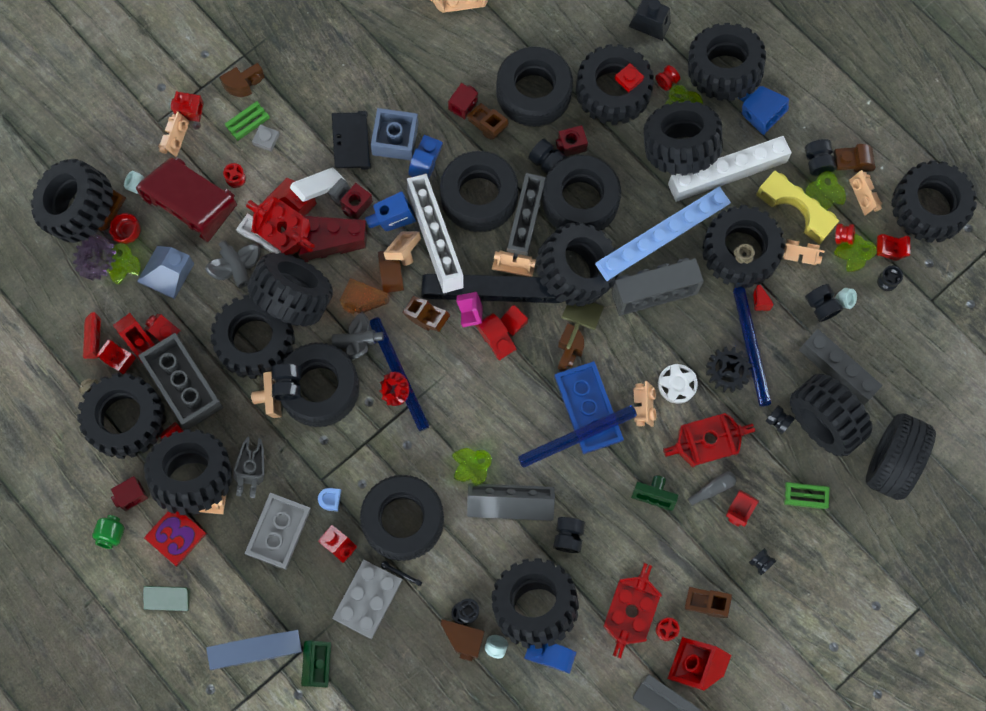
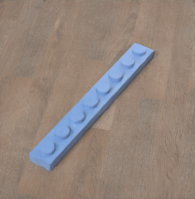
[595,186,731,281]

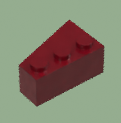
[299,216,367,262]

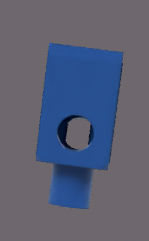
[738,86,789,135]
[365,191,417,231]

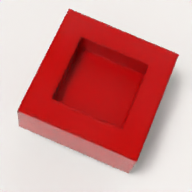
[615,63,644,93]

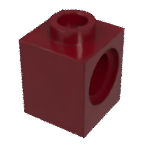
[448,83,478,120]
[556,125,588,156]
[340,183,373,219]
[111,476,148,511]

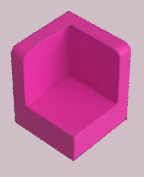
[457,292,483,327]

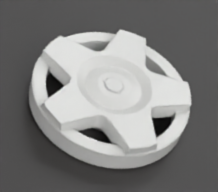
[658,364,698,404]

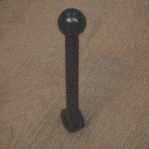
[381,561,422,587]

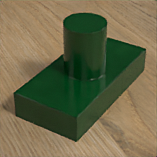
[631,475,678,511]

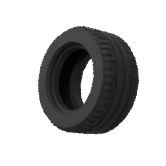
[866,413,936,500]

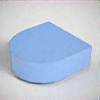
[318,488,341,512]

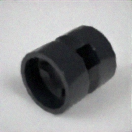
[528,138,567,175]
[805,139,837,176]
[805,284,843,322]
[272,364,301,401]
[553,517,586,554]

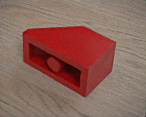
[113,313,155,364]

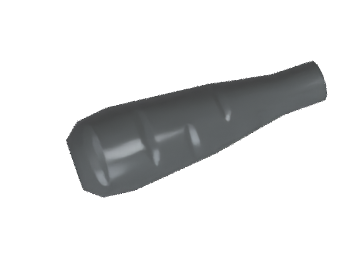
[688,471,737,506]

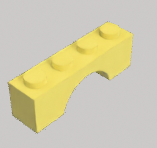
[756,171,839,245]

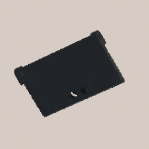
[332,111,371,170]

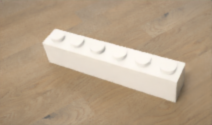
[668,136,791,202]
[407,174,463,293]

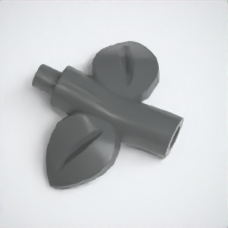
[205,241,260,288]
[332,312,384,360]

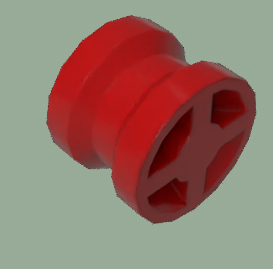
[655,65,681,91]
[223,163,246,188]
[835,224,855,245]
[656,617,680,641]

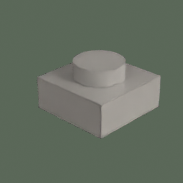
[252,124,280,152]

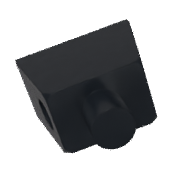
[629,0,671,41]

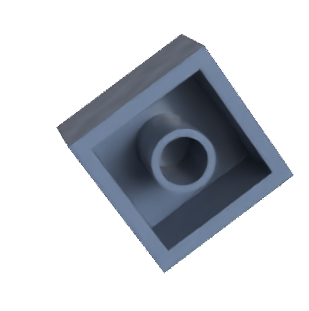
[371,108,418,161]

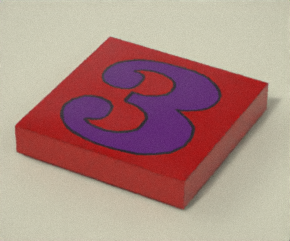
[144,512,207,567]

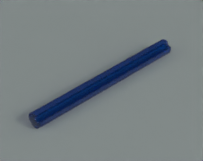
[733,287,771,407]
[370,317,429,431]
[518,405,637,468]

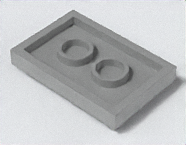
[244,493,311,570]
[332,559,403,640]

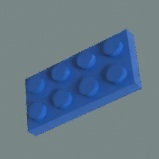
[554,361,624,454]

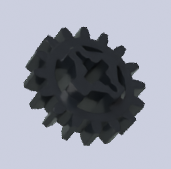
[706,347,752,393]

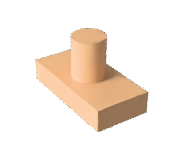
[384,231,421,266]
[251,372,282,418]

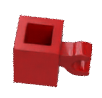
[171,91,204,122]

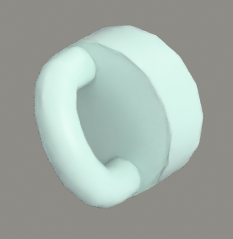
[124,171,145,194]
[834,288,857,309]
[485,635,508,659]

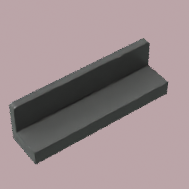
[467,483,555,521]
[633,674,702,711]

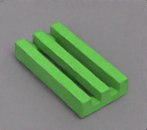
[225,101,270,141]
[784,482,830,509]

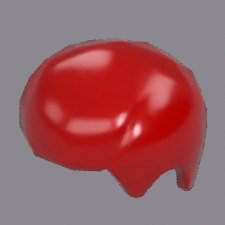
[109,213,141,244]

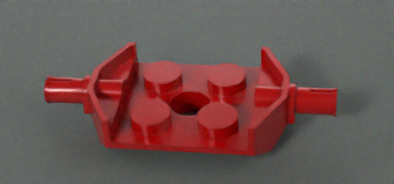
[246,196,315,255]
[663,413,755,468]
[603,563,662,659]

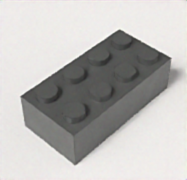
[611,258,704,316]
[138,333,224,430]

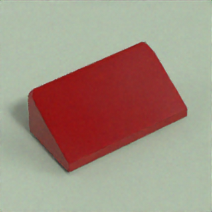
[83,312,101,359]

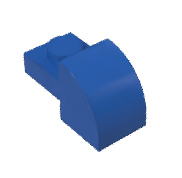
[409,135,443,179]
[524,643,576,674]

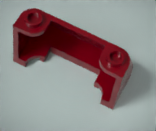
[136,157,237,243]

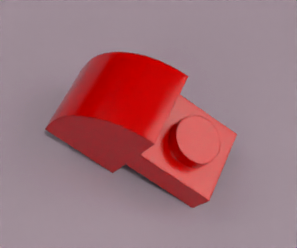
[476,313,517,360]

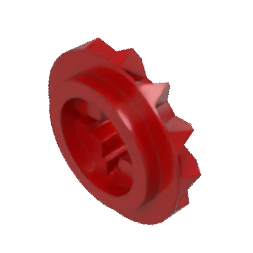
[379,372,409,406]

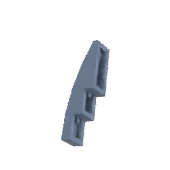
[206,630,302,670]

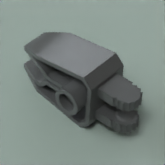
[233,437,264,498]

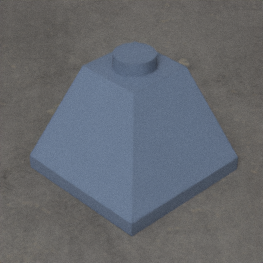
[137,246,194,299]

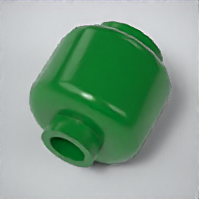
[92,515,125,549]

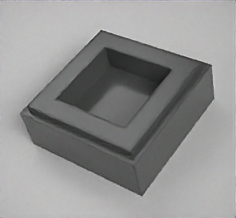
[328,178,351,207]

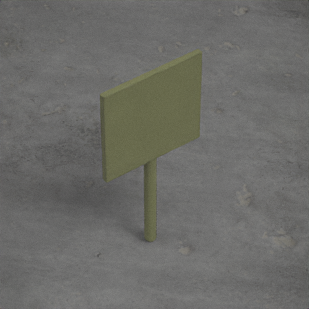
[561,302,604,349]

